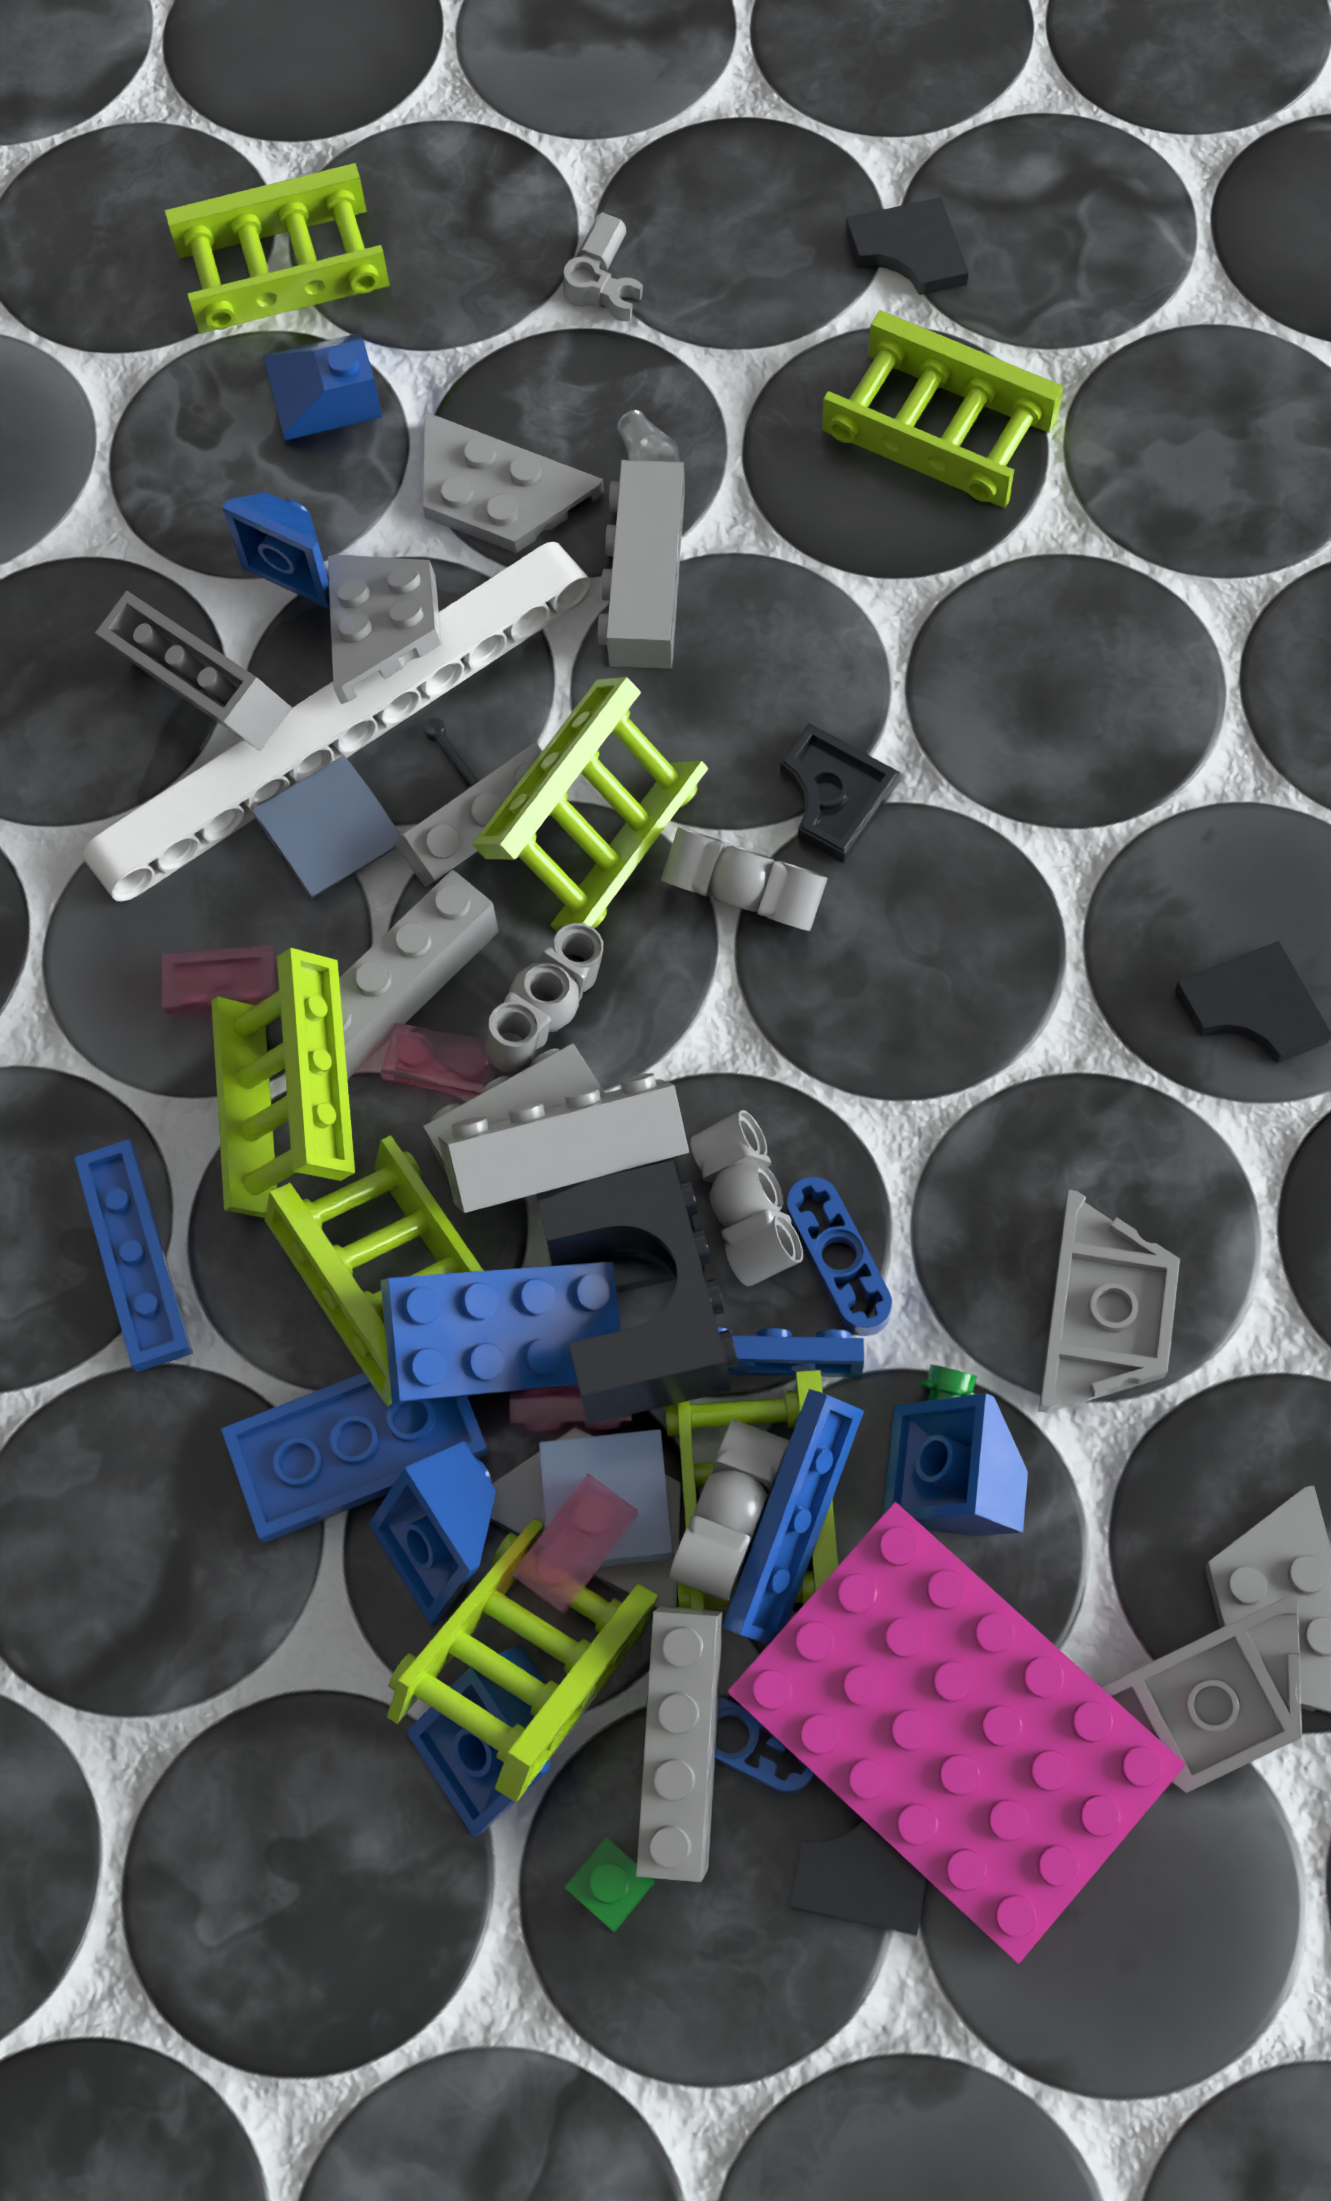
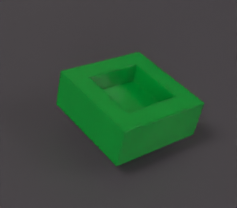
[564,1837,655,1933]

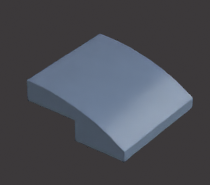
[252,755,401,900]
[539,1429,674,1573]

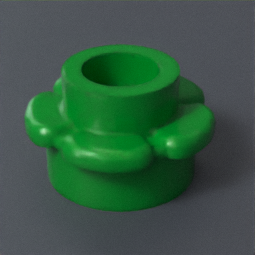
[920,1364,977,1401]

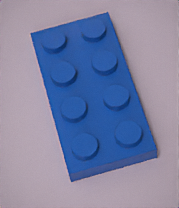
[381,1262,620,1403]
[221,1373,489,1544]

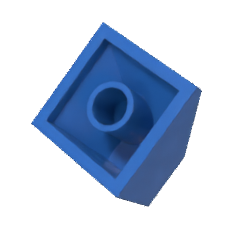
[263,333,382,440]
[222,492,330,609]
[883,1393,1028,1536]
[369,1441,496,1625]
[406,1645,550,1838]

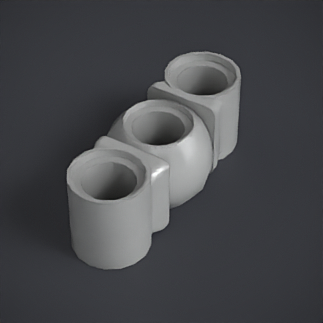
[661,827,828,931]
[484,923,603,1073]
[691,1110,803,1286]
[669,1419,790,1602]

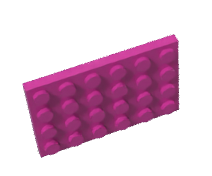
[727,1502,1186,1964]

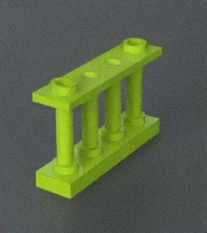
[165,163,390,334]
[822,310,1064,508]
[471,677,708,932]
[211,948,355,1218]
[265,1135,483,1407]
[665,1370,838,1609]
[387,1518,659,1803]

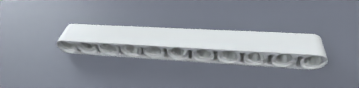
[83,542,591,902]

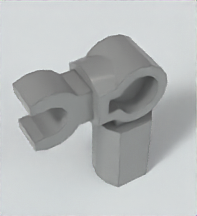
[563,212,643,321]

